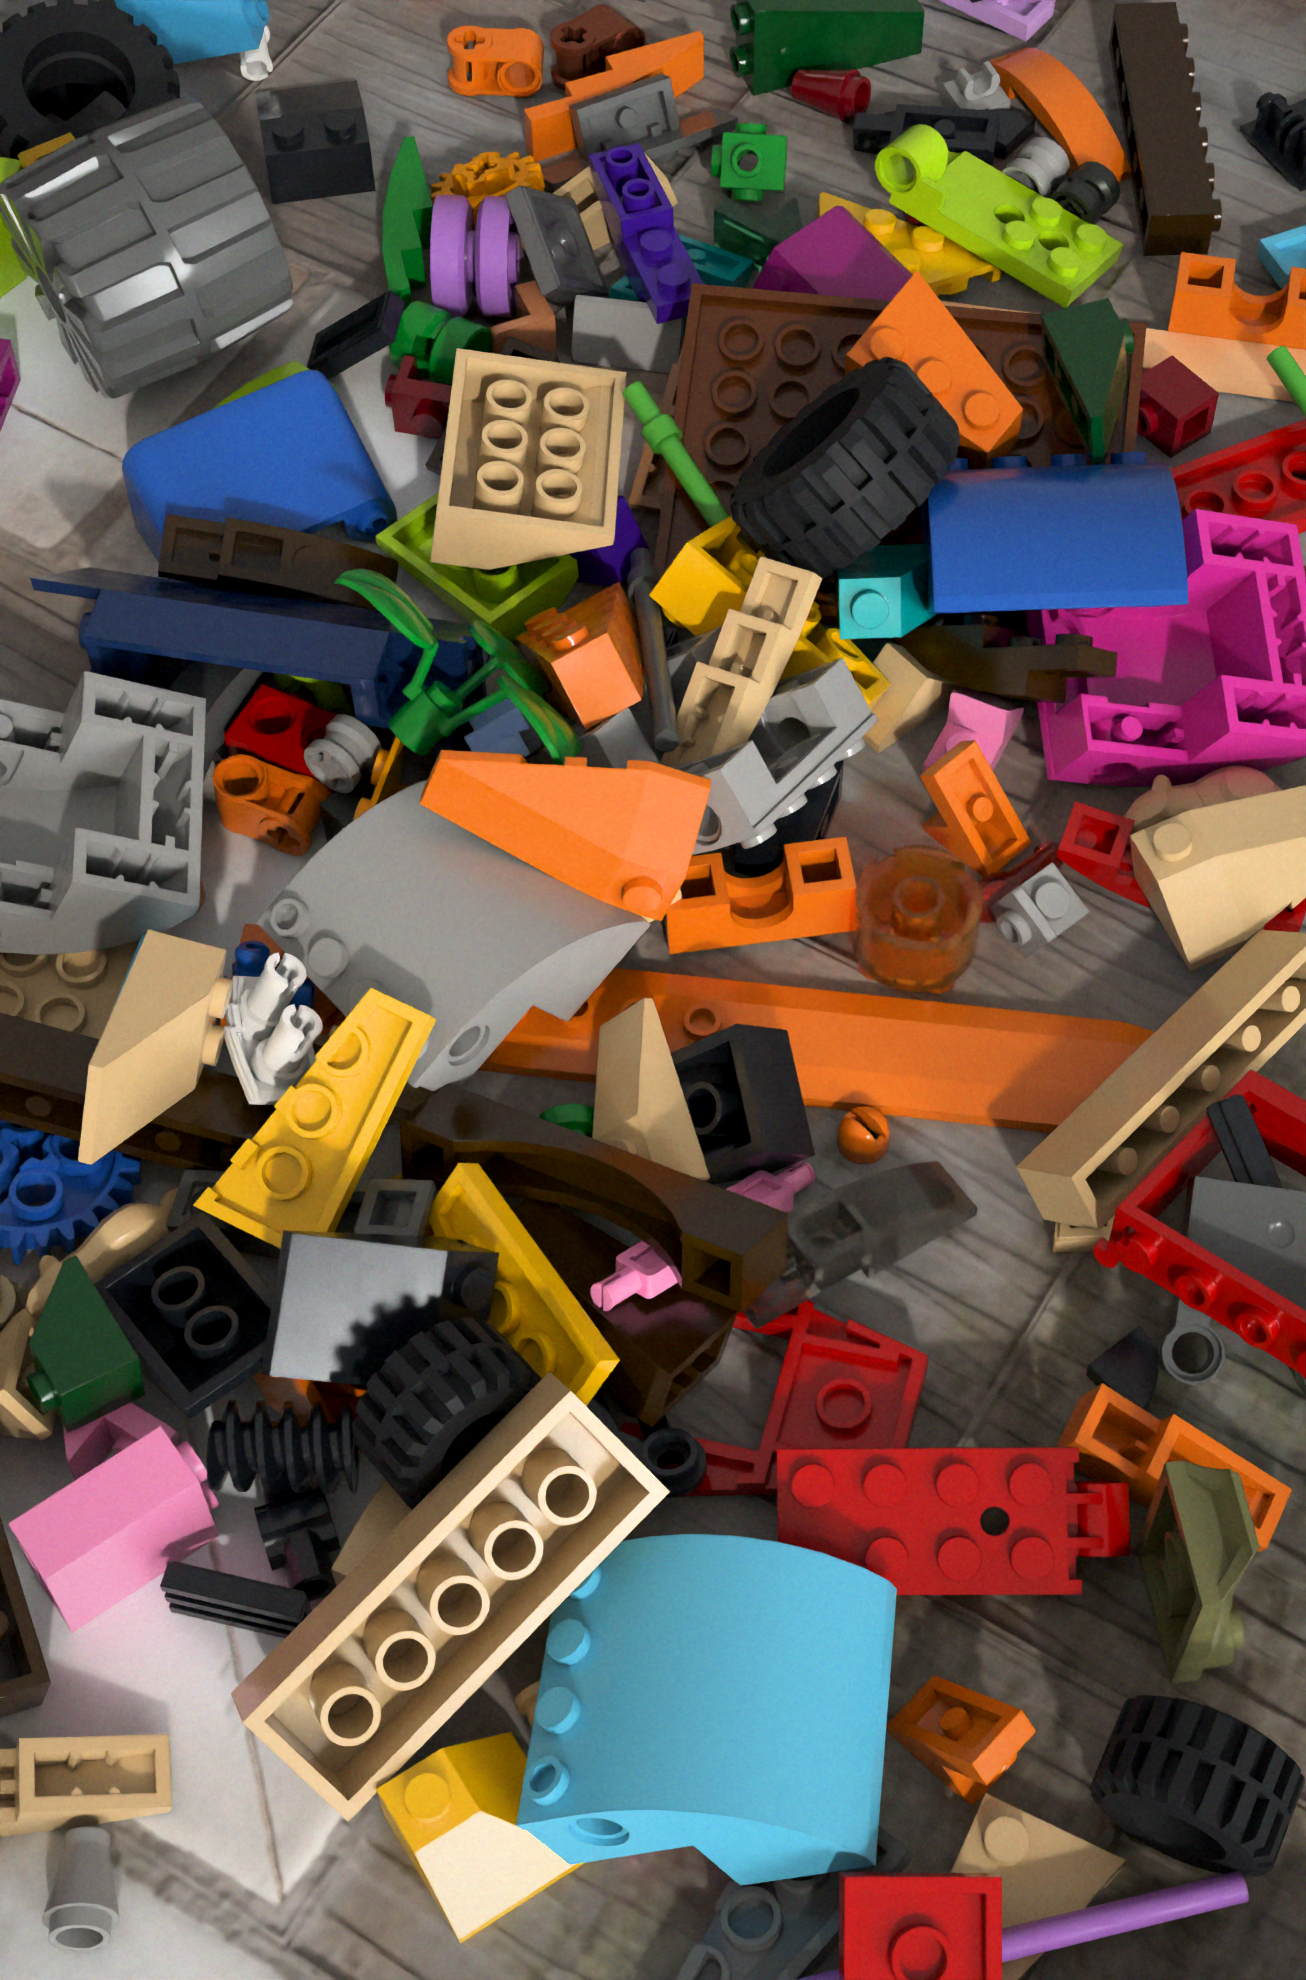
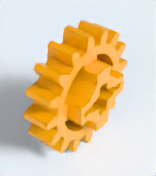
[430,152,546,230]

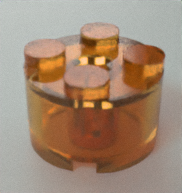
[851,845,983,994]

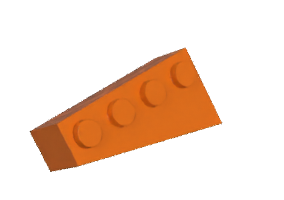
[515,582,645,730]

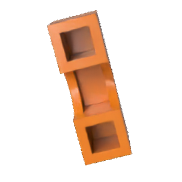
[1168,252,1306,349]
[664,837,857,955]

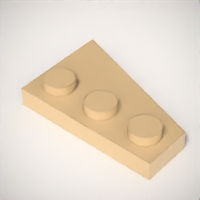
[951,1793,1126,1980]

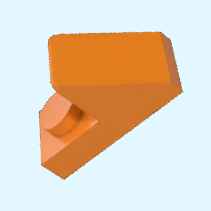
[919,740,1032,878]
[886,1675,1036,1805]

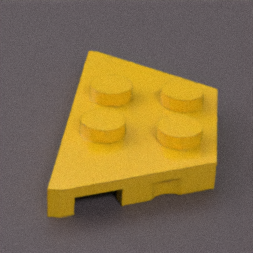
[816,192,1003,296]

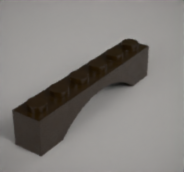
[399,1083,788,1313]

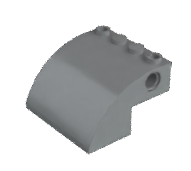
[524,626,879,855]
[0,671,206,955]
[256,779,651,1093]

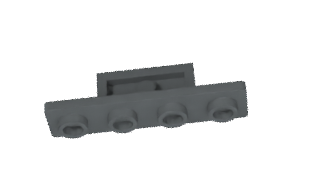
[541,73,739,192]

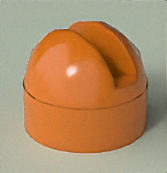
[837,1106,890,1164]

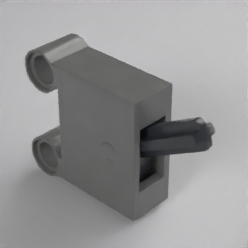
[1156,1094,1306,1394]

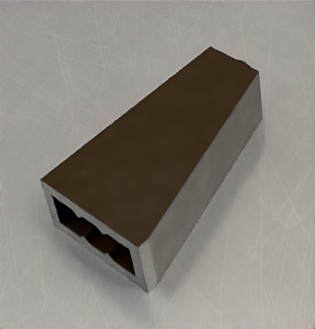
[511,1198,738,1427]

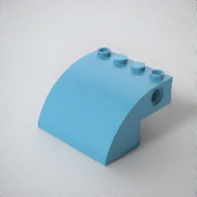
[516,1534,897,1886]

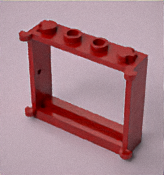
[1093,1069,1306,1379]

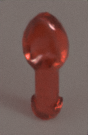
[968,841,1064,923]

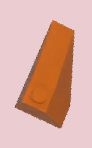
[420,750,711,921]

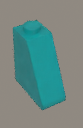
[834,544,936,639]

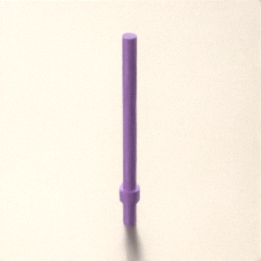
[795,1871,1249,1980]

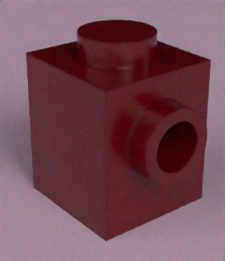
[1137,355,1219,458]

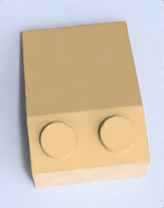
[78,929,233,1165]

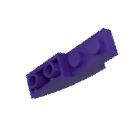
[588,143,704,324]

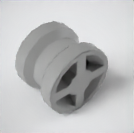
[303,714,382,793]

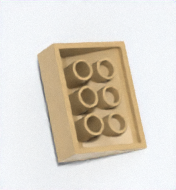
[430,348,627,570]

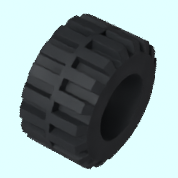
[353,1318,542,1510]
[1089,1695,1305,1876]

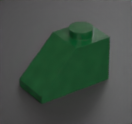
[26,1255,145,1433]

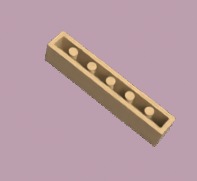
[1016,930,1306,1230]

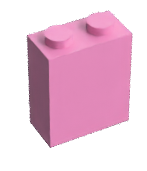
[8,1426,219,1633]

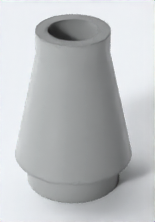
[42,1827,120,1951]

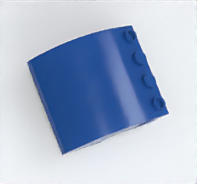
[920,452,1188,614]

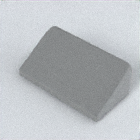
[571,295,684,374]

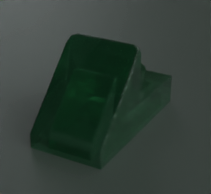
[714,197,803,273]

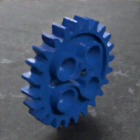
[0,1120,141,1265]

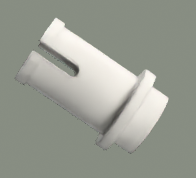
[238,25,273,81]

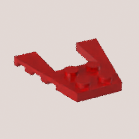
[621,1288,928,1497]

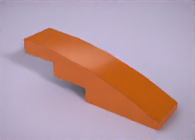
[524,30,704,163]

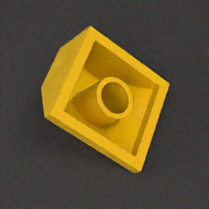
[376,1732,586,1943]

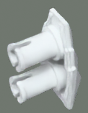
[224,952,323,1105]

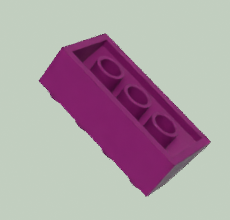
[752,206,913,301]

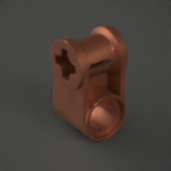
[550,3,646,91]

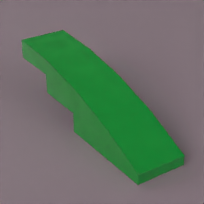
[382,136,433,311]

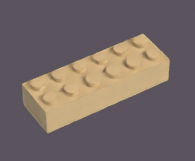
[231,1372,670,1822]

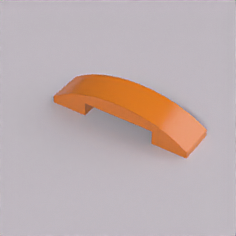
[985,47,1132,182]

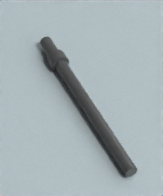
[627,548,680,752]

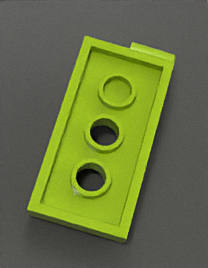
[875,124,1124,308]

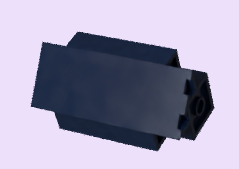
[30,567,499,766]

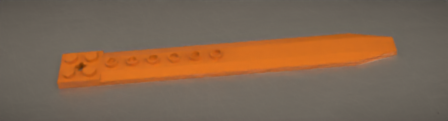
[219,924,1155,1133]

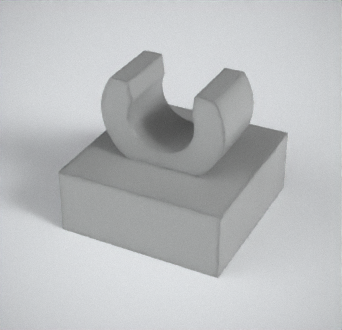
[941,61,1011,111]

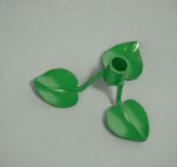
[334,569,582,765]

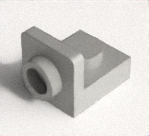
[989,862,1090,958]

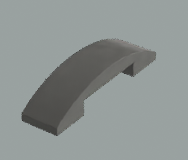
[166,1169,437,1258]

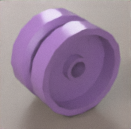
[430,195,520,318]

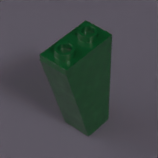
[730,0,925,96]

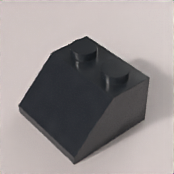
[671,1024,815,1185]

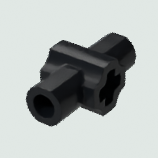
[254,1472,341,1602]

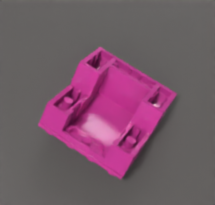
[1025,509,1306,787]

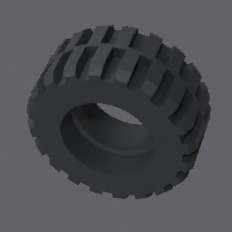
[0,0,180,160]
[729,357,960,579]

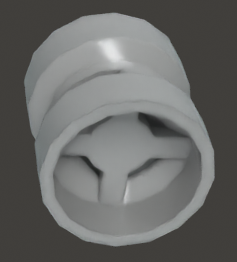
[1002,137,1070,198]

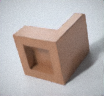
[487,280,557,355]

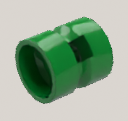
[390,300,492,386]

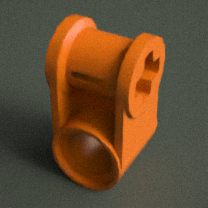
[447,25,544,98]
[212,754,332,856]

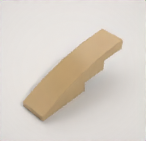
[660,556,822,768]
[0,1734,172,1836]

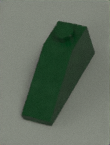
[1040,298,1134,465]

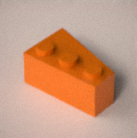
[845,271,1023,469]

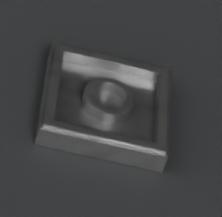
[505,186,609,302]

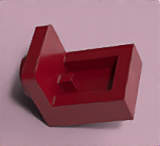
[385,355,452,439]

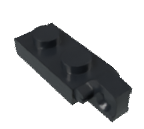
[853,104,1000,165]

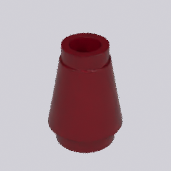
[791,69,871,122]

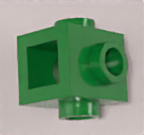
[711,123,788,202]

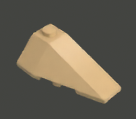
[1130,785,1306,971]

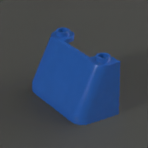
[122,370,397,584]

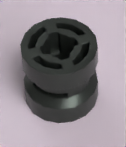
[1050,161,1121,225]

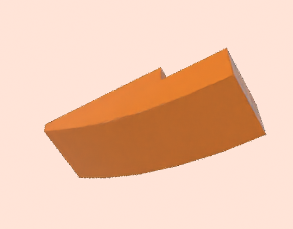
[1056,1383,1292,1552]

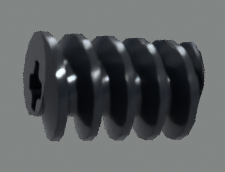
[206,1400,360,1494]

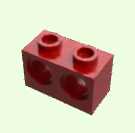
[224,684,368,793]

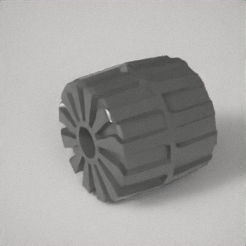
[0,97,293,399]

